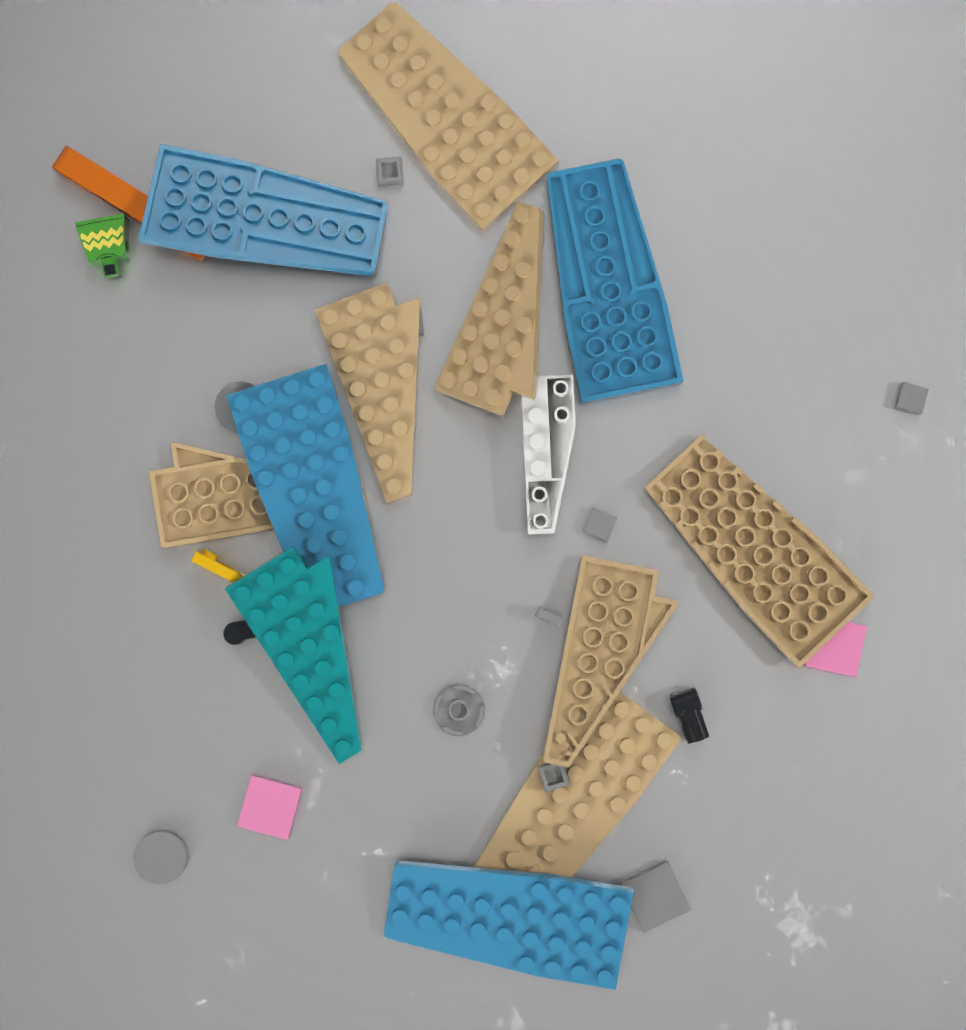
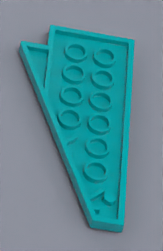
[225,546,362,764]

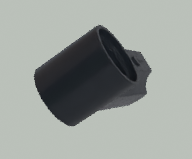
[669,687,710,744]

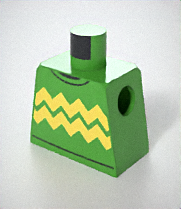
[75,213,130,278]

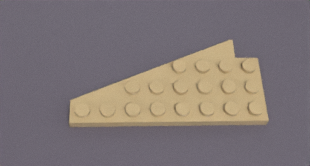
[434,201,543,417]
[149,442,368,549]
[542,555,679,768]

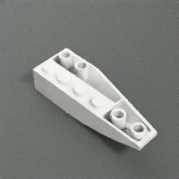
[521,375,576,535]

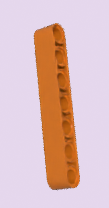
[52,146,205,261]

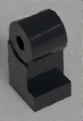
[223,620,256,645]

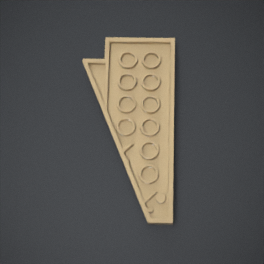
[315,282,421,504]

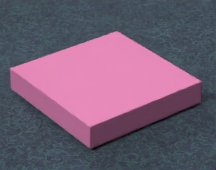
[804,622,867,677]
[237,775,302,840]

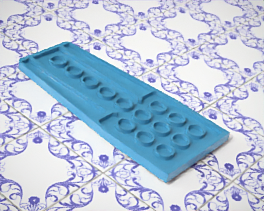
[138,144,387,276]
[547,159,684,404]
[226,364,384,607]
[384,861,634,990]

